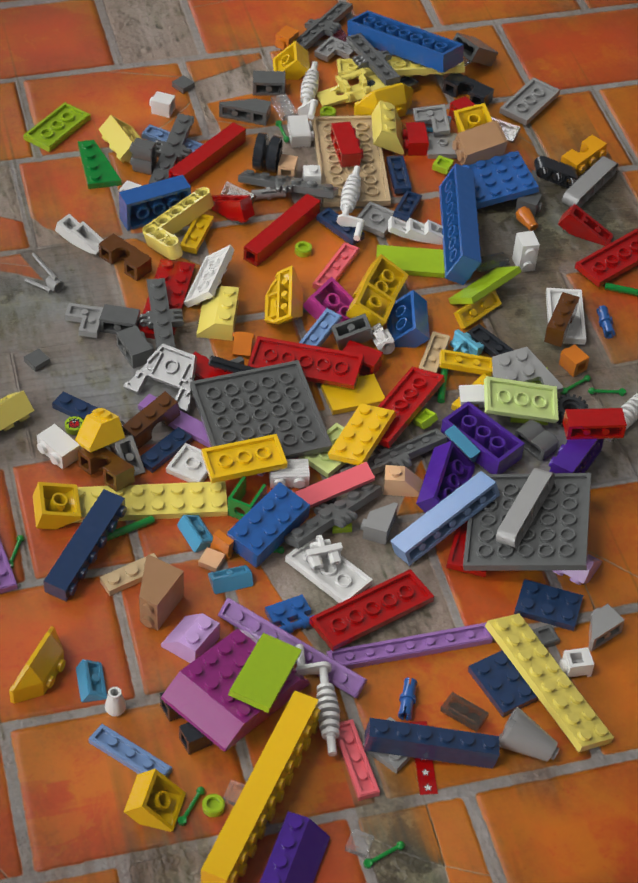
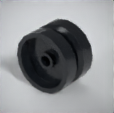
[252,133,283,173]

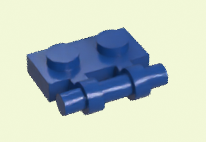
[265,594,314,634]

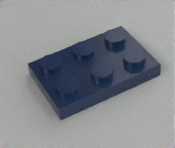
[514,579,584,631]
[468,650,538,717]

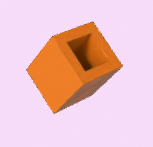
[275,25,299,50]
[559,344,590,377]

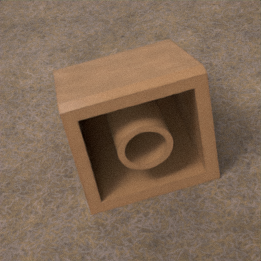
[452,120,508,166]
[139,554,184,630]

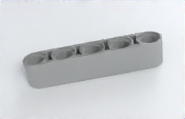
[562,156,619,207]
[496,468,555,548]

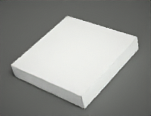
[166,443,208,483]

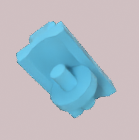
[449,329,484,355]

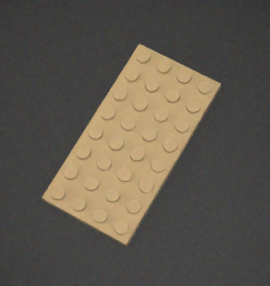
[311,115,391,207]

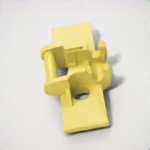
[316,68,395,107]

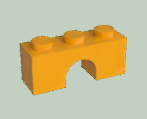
[561,135,607,175]

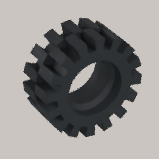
[557,394,588,427]

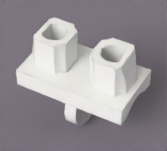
[371,323,395,354]
[303,535,343,570]

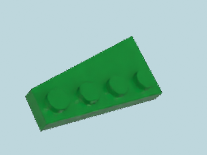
[78,140,122,189]

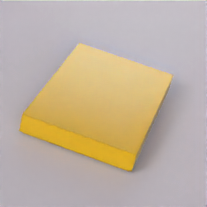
[321,374,385,415]

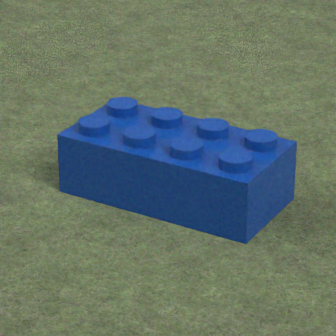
[119,175,191,231]
[227,482,310,568]

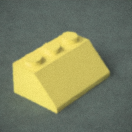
[372,100,404,155]
[99,115,142,163]
[196,286,239,341]
[0,390,34,431]

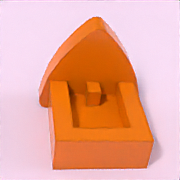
[232,332,255,357]
[210,529,234,560]

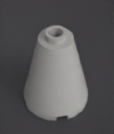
[499,707,559,762]

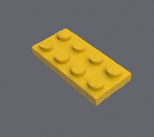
[328,403,396,466]
[201,434,288,484]

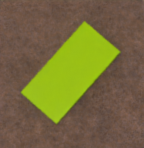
[23,102,91,152]
[376,245,445,278]
[449,266,522,305]
[228,633,302,713]

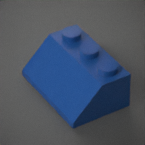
[387,290,430,348]

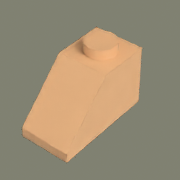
[383,465,423,497]

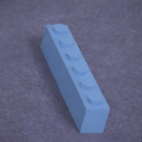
[390,471,500,566]

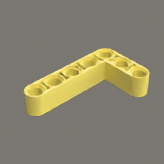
[142,187,214,260]

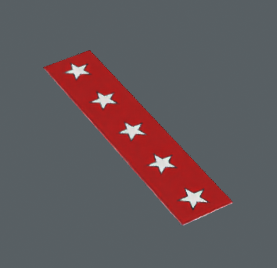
[409,721,438,795]

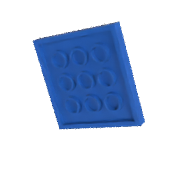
[462,151,539,209]

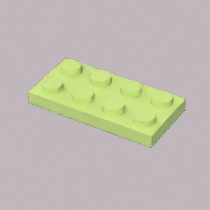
[484,376,559,423]

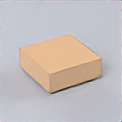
[198,547,225,572]

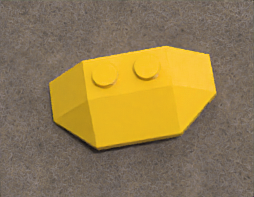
[354,83,413,117]
[264,266,303,324]
[9,626,66,704]

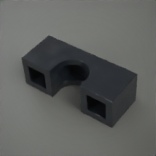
[442,73,494,107]
[160,692,212,755]

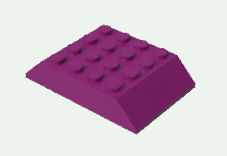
[161,628,310,752]

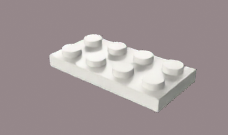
[184,245,235,308]
[546,288,586,345]
[285,538,373,603]

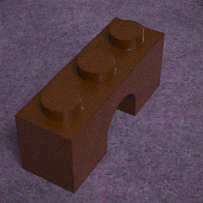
[99,233,152,281]
[544,292,580,347]
[122,391,181,449]
[78,447,135,492]

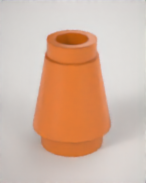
[515,206,538,231]

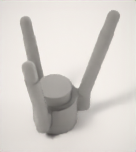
[25,253,64,293]

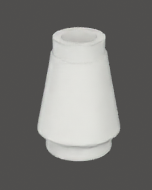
[105,687,126,717]

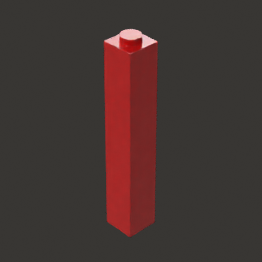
[169,122,246,184]
[243,194,321,267]

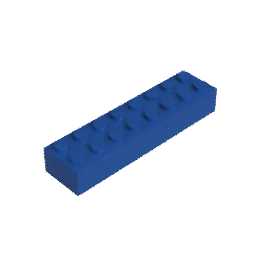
[347,11,464,73]
[439,163,482,285]

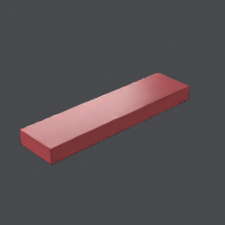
[312,242,360,290]
[295,462,375,508]
[336,719,380,801]

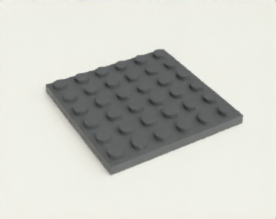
[190,360,332,459]
[463,473,592,571]

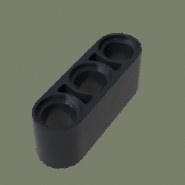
[534,156,578,189]

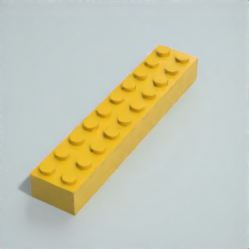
[201,691,321,883]

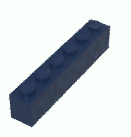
[43,489,127,601]
[364,718,500,769]

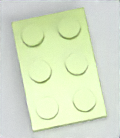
[299,423,346,478]

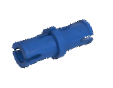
[596,305,616,339]
[398,678,418,721]

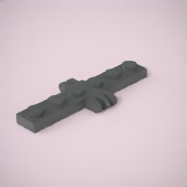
[290,1,353,50]
[346,33,400,85]
[149,114,194,184]
[238,170,339,199]
[139,278,184,350]
[340,428,447,476]
[284,482,383,549]

